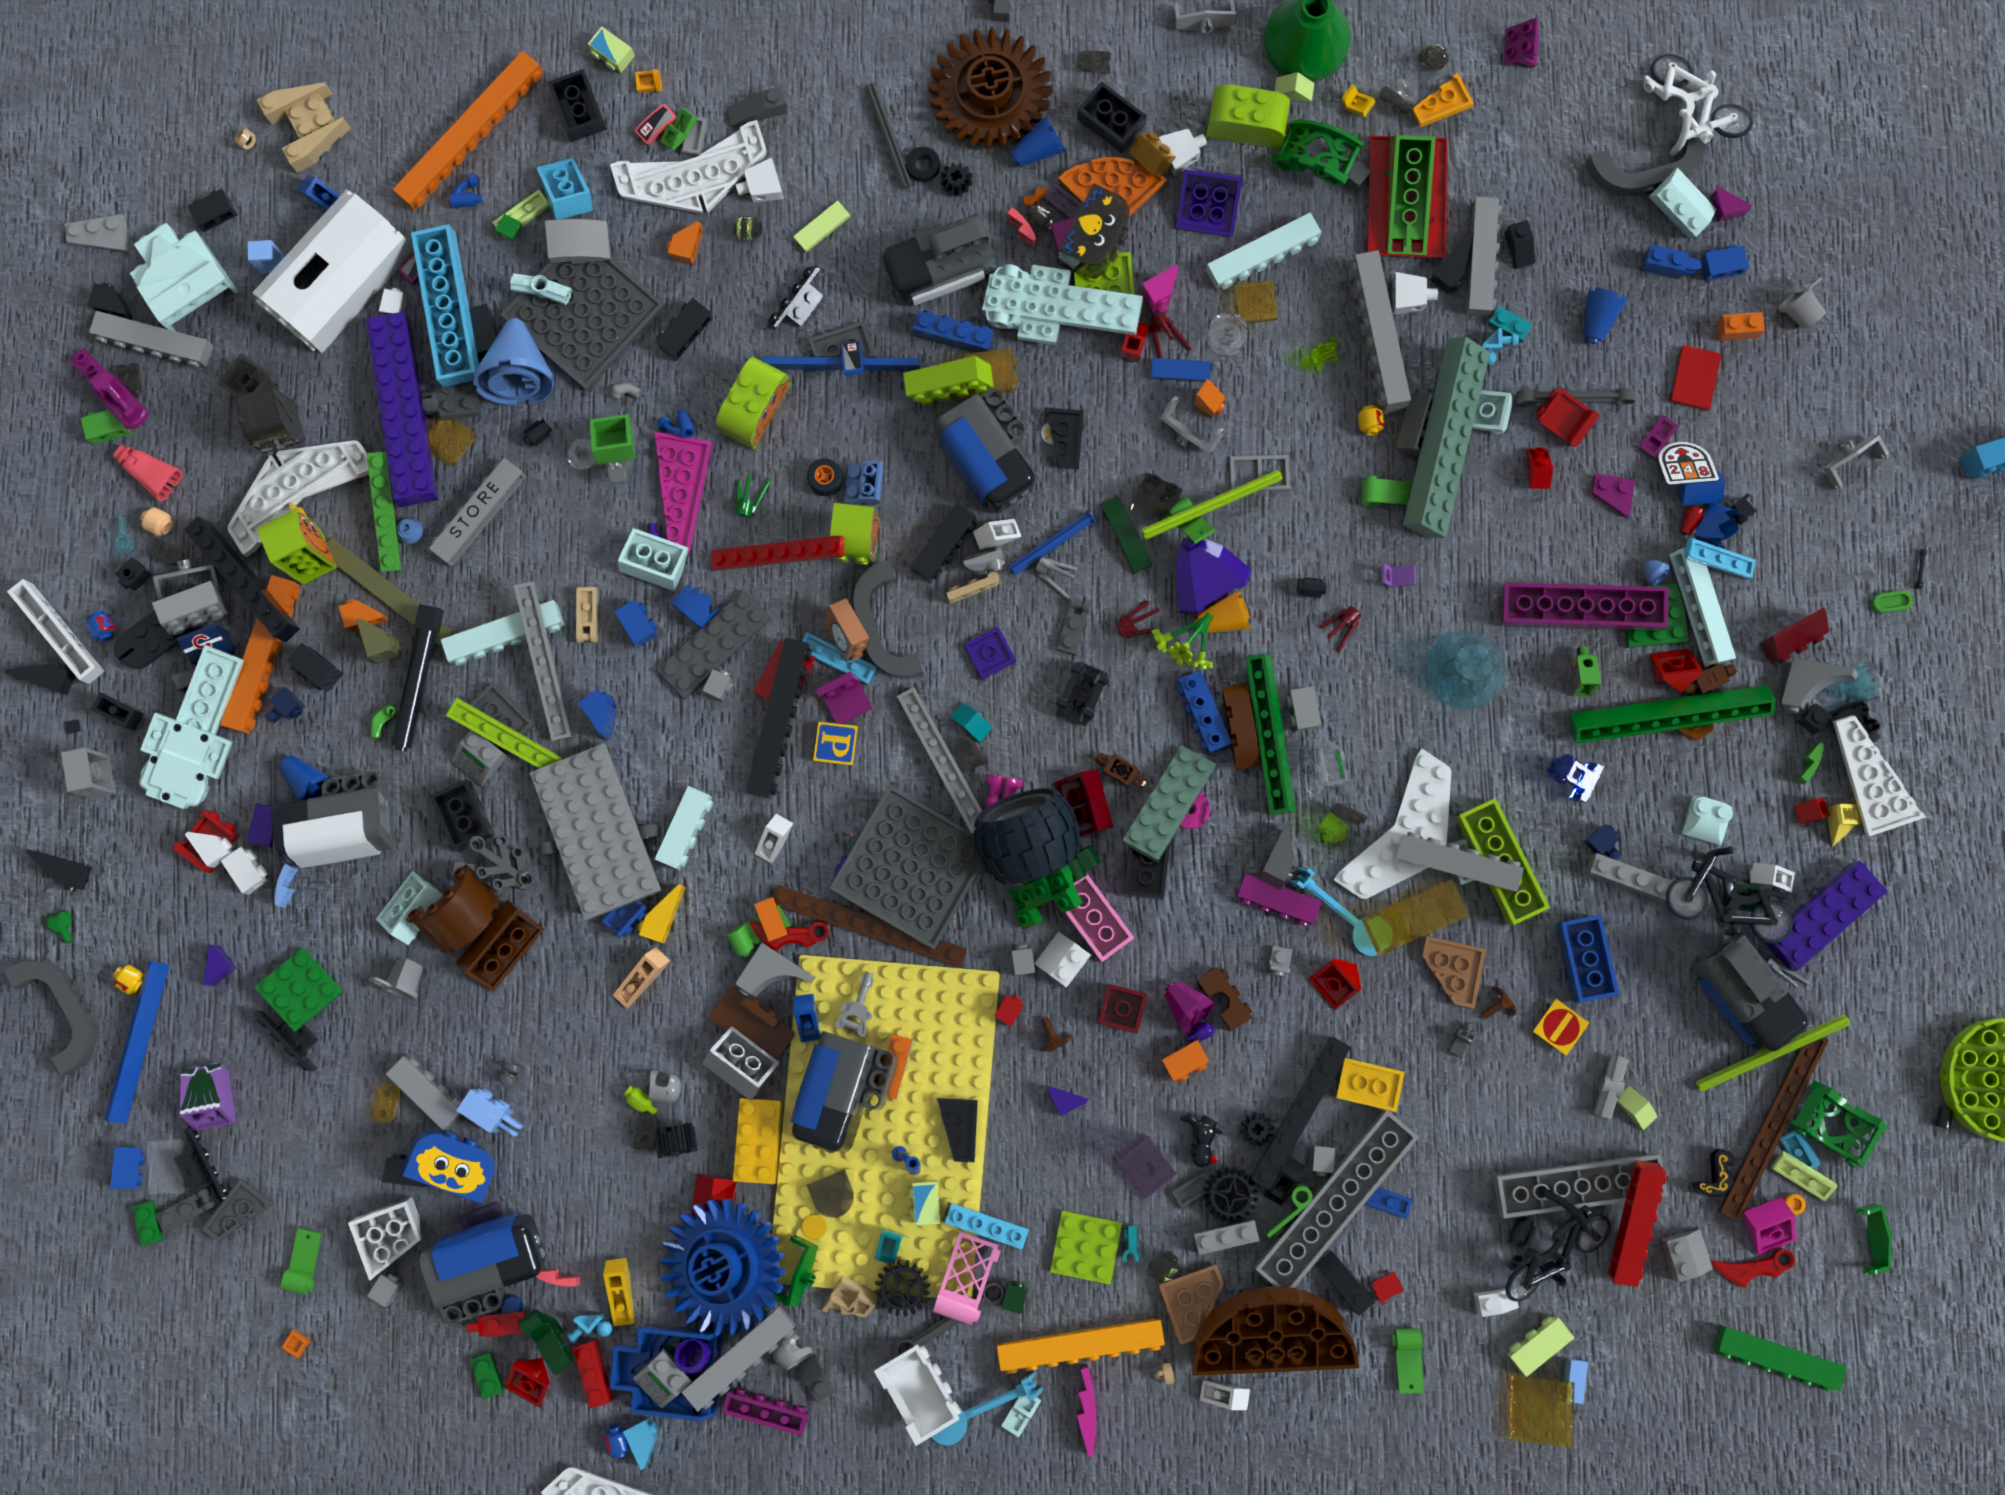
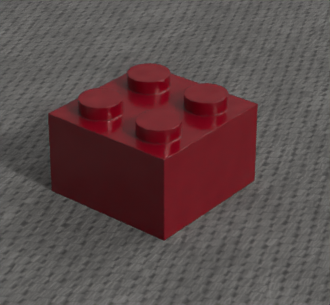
[1097,984,1148,1034]

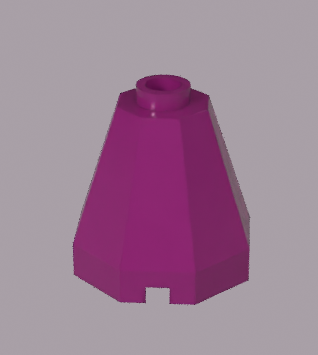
[1164,981,1215,1033]

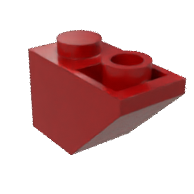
[1120,323,1150,363]
[1527,447,1554,489]

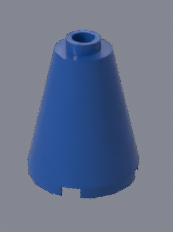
[1011,117,1066,167]
[1584,287,1628,344]
[279,755,330,800]

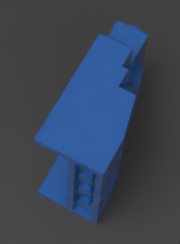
[609,1326,723,1421]

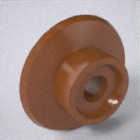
[1678,724,1714,741]

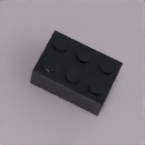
[548,69,607,142]
[1077,81,1147,153]
[429,779,495,852]
[1123,843,1170,901]

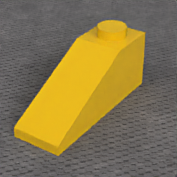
[638,884,685,944]
[603,1258,635,1326]

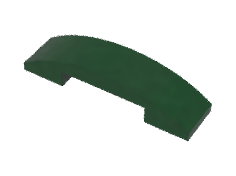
[1100,496,1152,574]

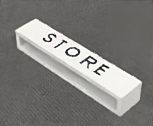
[7,579,105,684]

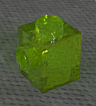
[1316,812,1349,844]

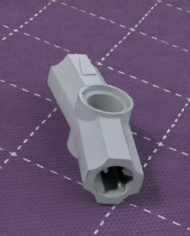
[1593,1055,1628,1119]

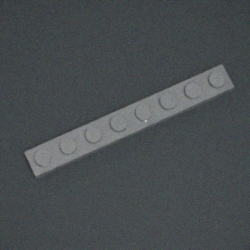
[514,581,572,741]
[897,687,982,835]

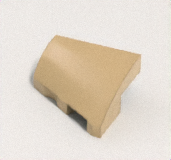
[822,1276,878,1317]

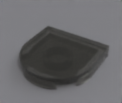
[807,1169,854,1218]

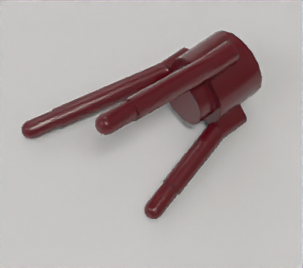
[1150,312,1191,359]
[1116,601,1160,638]
[1320,606,1361,652]

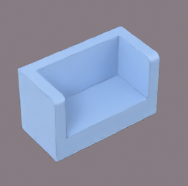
[248,240,284,274]

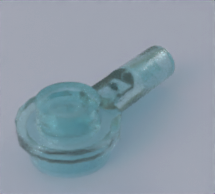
[115,516,135,554]

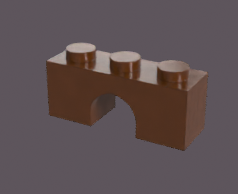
[1196,967,1252,1031]

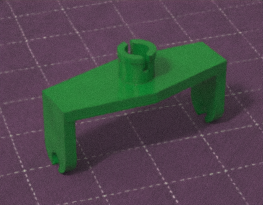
[1855,1204,1893,1275]
[773,1235,818,1307]

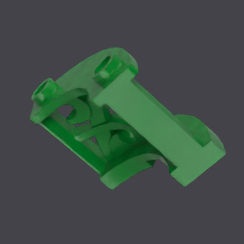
[1271,118,1364,187]
[1790,1080,1888,1168]

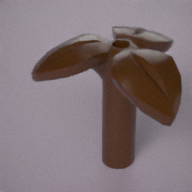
[1481,986,1516,1019]
[1039,1017,1072,1052]

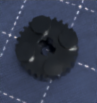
[653,1122,698,1158]

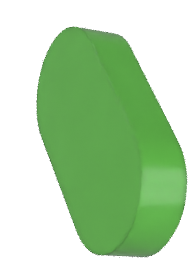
[1871,590,1913,614]

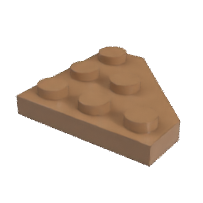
[1421,936,1486,1009]
[1158,1264,1224,1345]

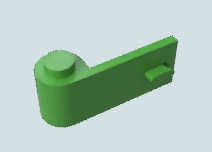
[1361,476,1413,506]
[1164,497,1215,544]
[726,905,791,958]
[1265,1183,1313,1238]
[281,1228,322,1295]
[1391,1328,1424,1394]

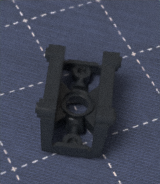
[1056,661,1110,726]

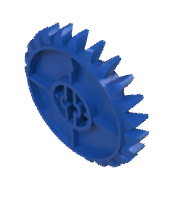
[659,1199,786,1336]

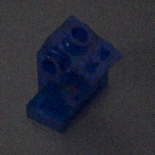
[1546,754,1604,803]

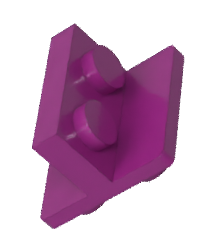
[1504,18,1539,68]

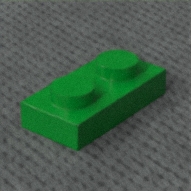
[132,1201,164,1247]
[470,1352,505,1400]

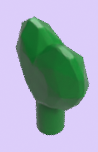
[45,910,73,944]

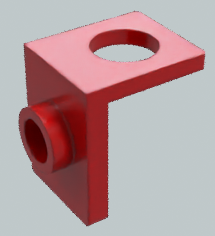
[1369,1272,1404,1305]

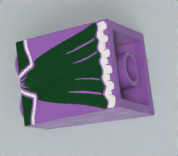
[180,1063,236,1131]

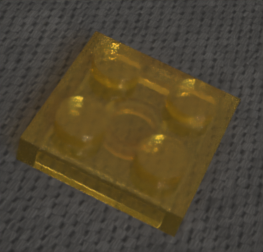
[1234,280,1278,324]
[428,418,477,466]

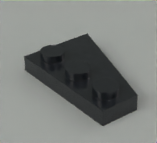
[1045,407,1084,469]
[937,1098,978,1163]

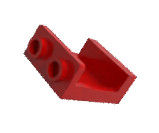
[1535,387,1600,447]
[172,810,240,873]

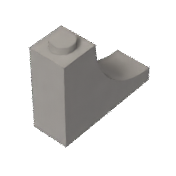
[1781,658,1858,714]
[735,943,816,997]

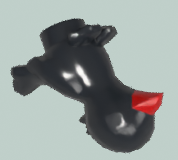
[1180,1114,1223,1167]

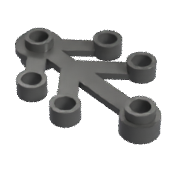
[467,835,534,892]

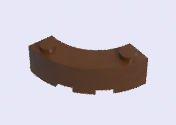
[1222,684,1261,770]

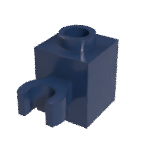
[265,687,305,724]
[1583,824,1622,860]

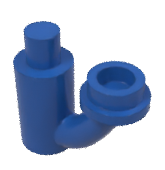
[450,173,483,208]
[657,409,695,438]
[892,1146,921,1175]

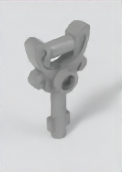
[834,971,874,1038]

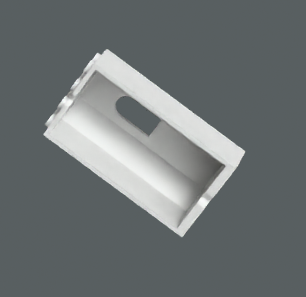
[252,189,414,353]

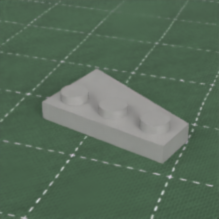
[64,214,129,253]

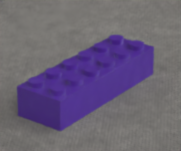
[1764,860,1888,971]

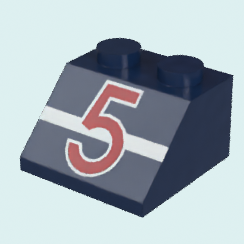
[177,624,236,666]

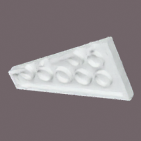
[1833,715,1926,836]

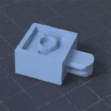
[456,1088,523,1137]

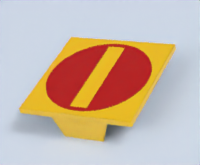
[1533,999,1589,1056]

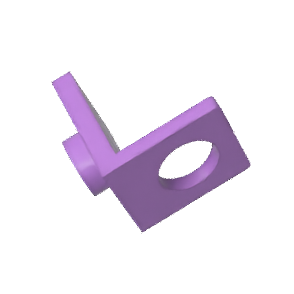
[1382,564,1416,587]

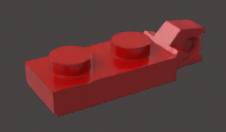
[466,1311,526,1337]

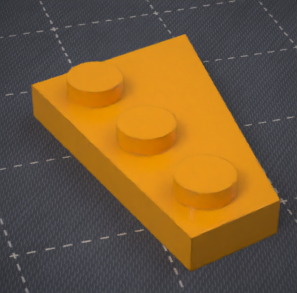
[1412,72,1474,128]

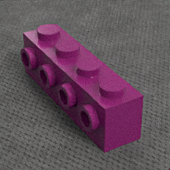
[722,1387,810,1436]

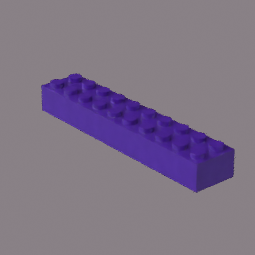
[366,311,439,508]

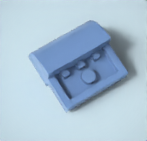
[844,461,884,505]

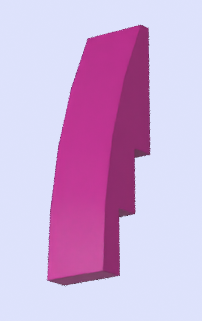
[1076,1365,1096,1457]

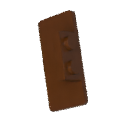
[709,987,795,1060]

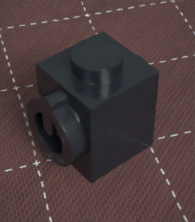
[115,557,152,591]

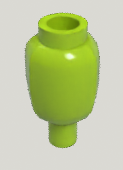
[623,1085,658,1116]

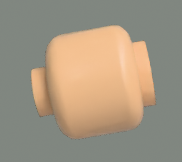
[140,507,173,536]

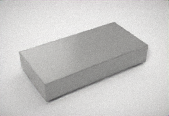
[681,117,708,156]

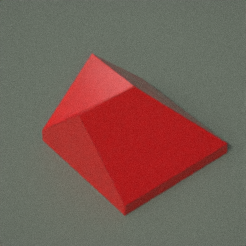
[1650,649,1703,692]
[1308,958,1361,1010]
[691,1174,737,1216]
[504,1357,550,1408]

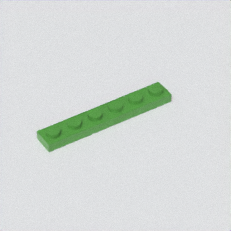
[366,452,402,572]

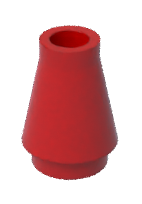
[1680,505,1705,536]

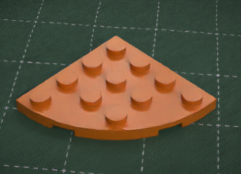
[1058,157,1167,234]

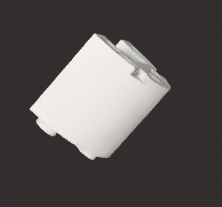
[874,1345,962,1446]

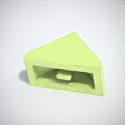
[1274,72,1314,103]
[1617,1086,1658,1130]

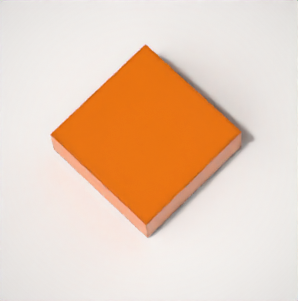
[281,1329,311,1359]

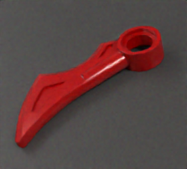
[749,921,829,952]
[1711,1248,1795,1288]

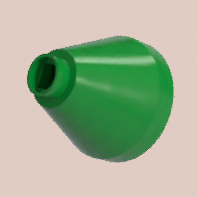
[1264,0,1351,82]

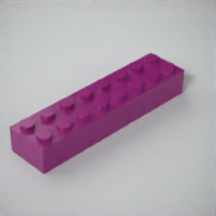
[1501,583,1669,631]

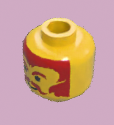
[1358,405,1385,436]
[112,965,144,995]

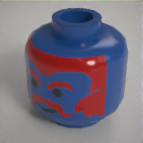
[86,611,116,642]
[602,1424,630,1458]

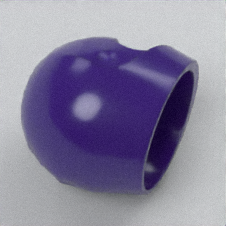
[674,1338,712,1374]

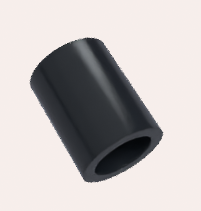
[1935,1108,1953,1129]

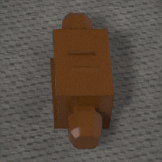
[1683,663,1737,695]
[1095,753,1147,789]

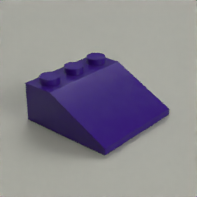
[1176,167,1243,236]

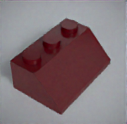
[1759,607,1830,664]
[1054,769,1114,837]

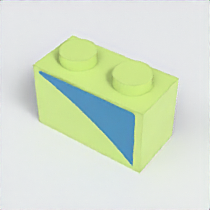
[588,26,635,73]
[909,1181,941,1226]

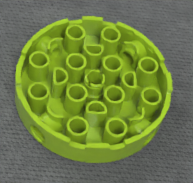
[1940,1018,2005,1142]

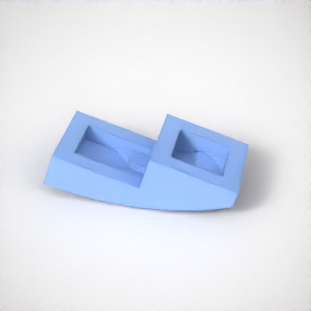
[275,864,298,908]

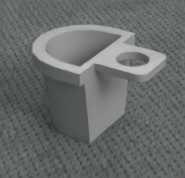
[1778,277,1826,329]
[368,958,423,1001]

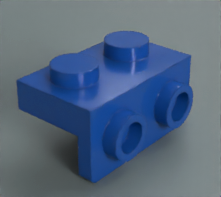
[602,900,647,938]

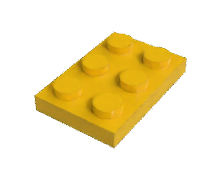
[1335,1058,1405,1112]

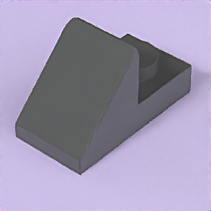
[797,1354,835,1403]

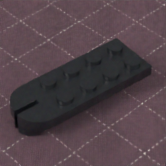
[114,583,209,670]

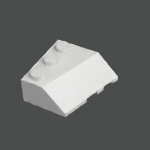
[348,1197,422,1281]

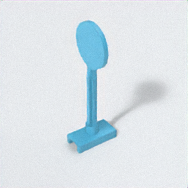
[1288,867,1392,956]
[931,1371,1043,1445]

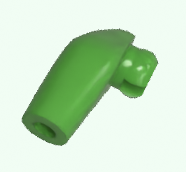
[370,705,397,738]

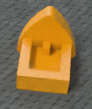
[635,69,662,93]

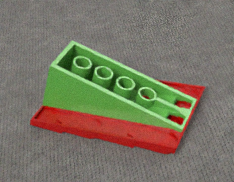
[1367,135,1447,258]

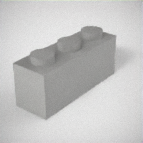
[1193,1219,1259,1255]

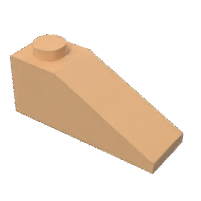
[613,947,670,1009]

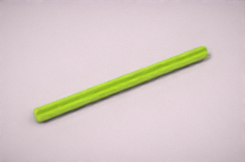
[1141,470,1283,540]
[1696,1015,1850,1092]

